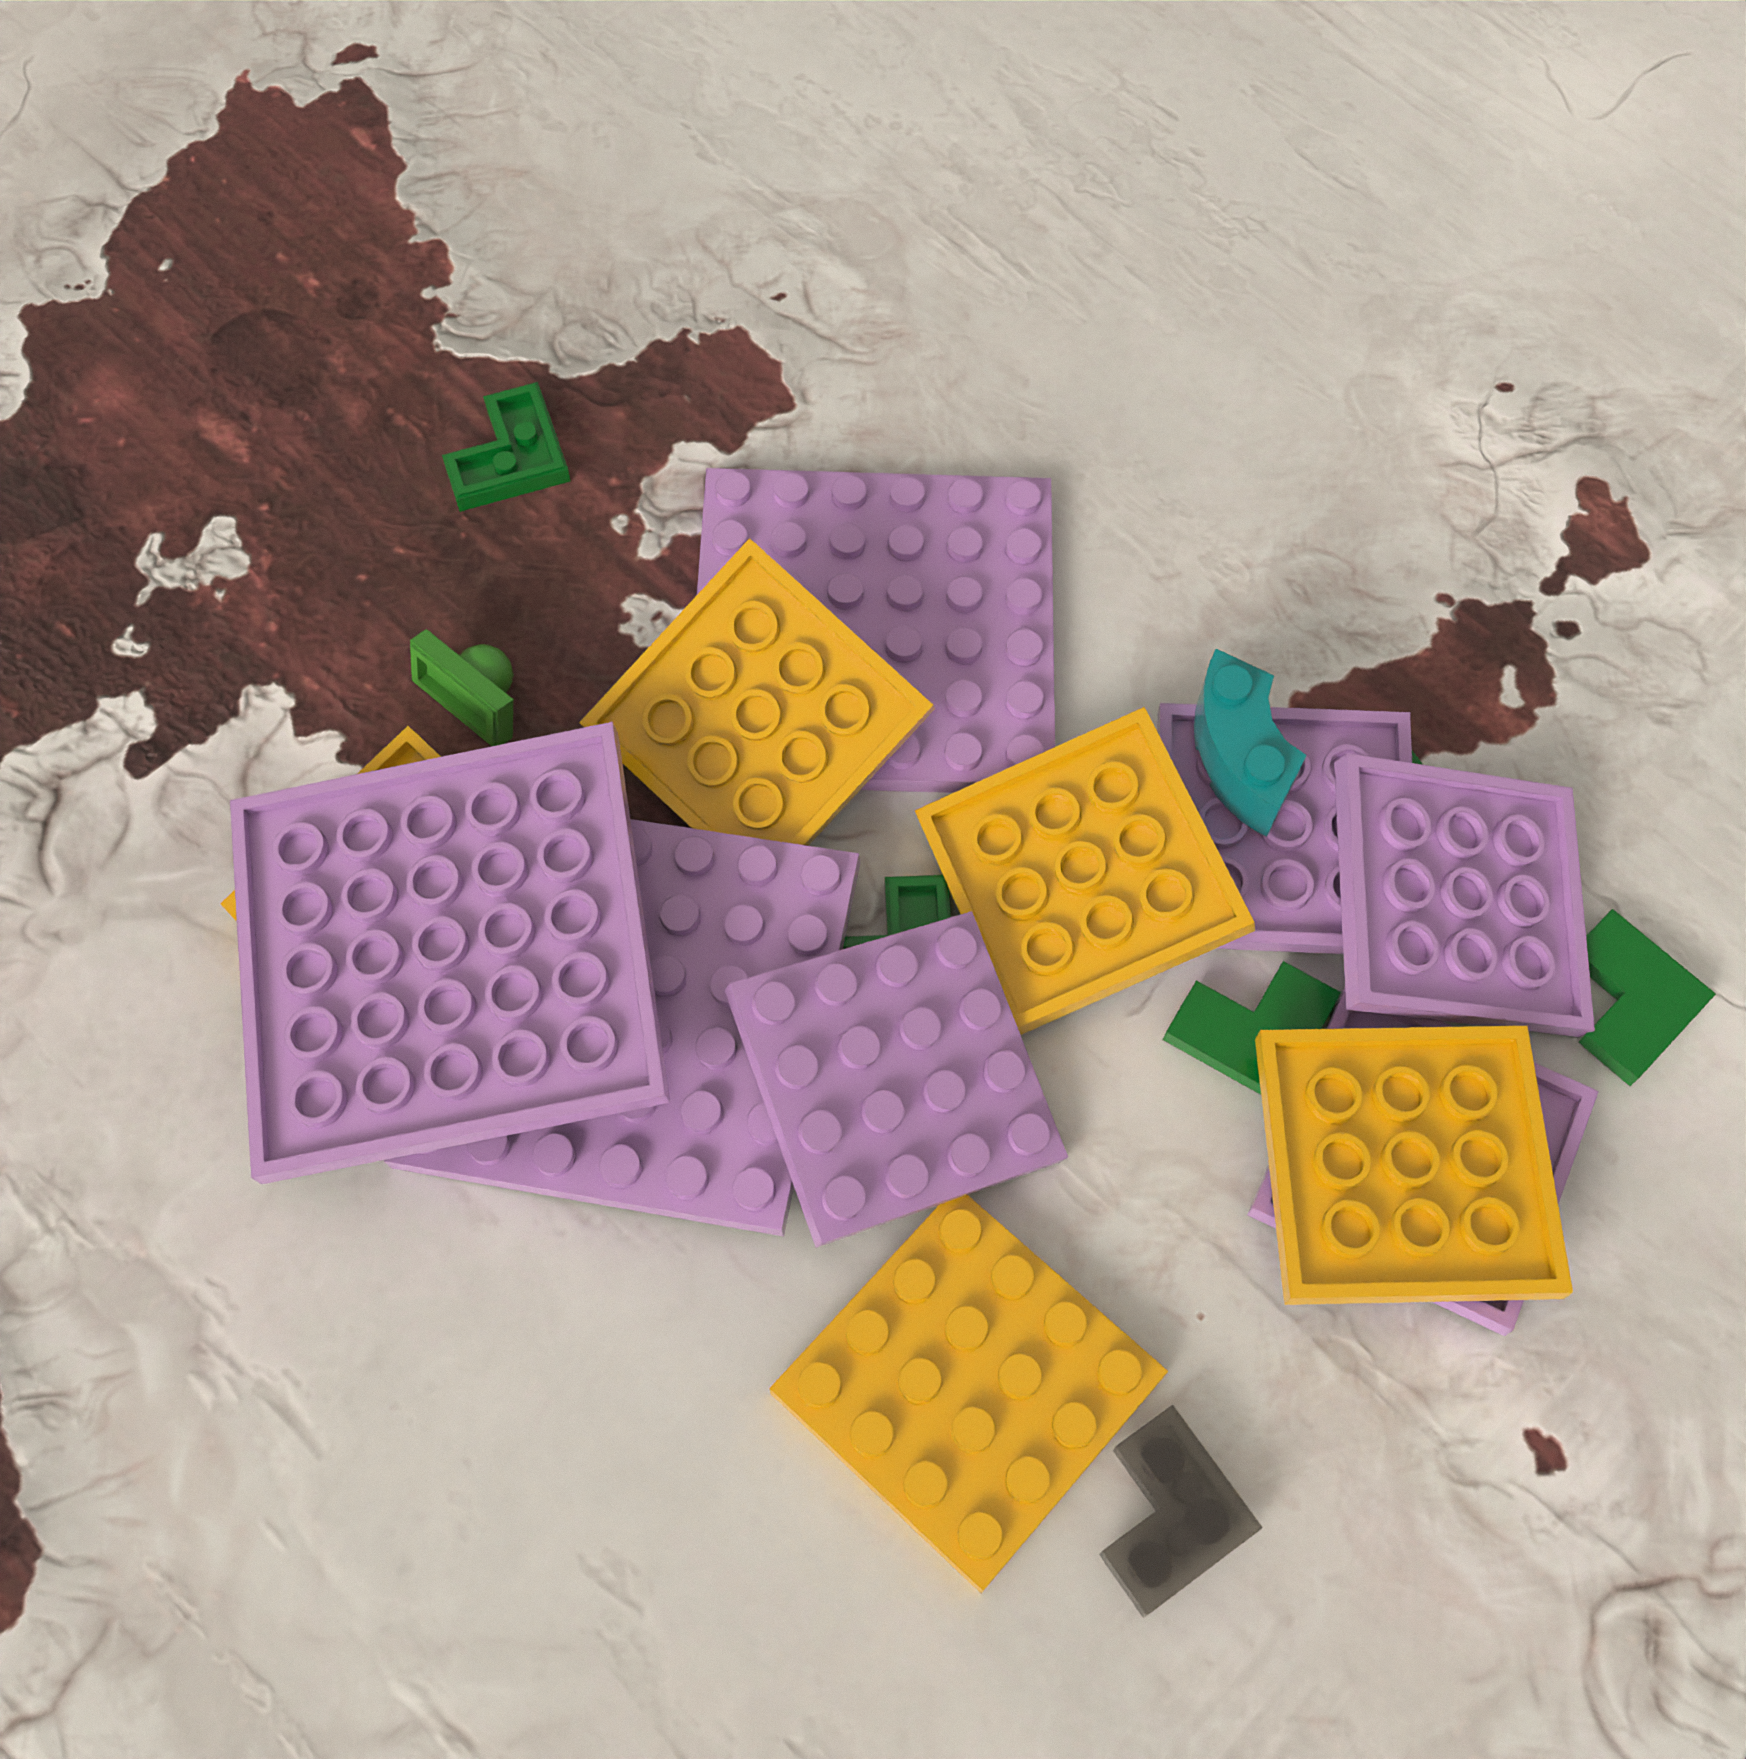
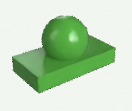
[410,629,514,746]

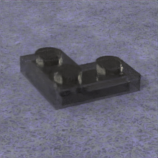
[1099,1405,1263,1618]

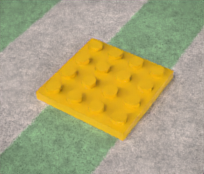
[579,538,935,846]
[914,707,1255,1035]
[1255,1025,1573,1305]
[769,1195,1168,1594]

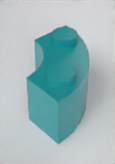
[1194,649,1307,837]

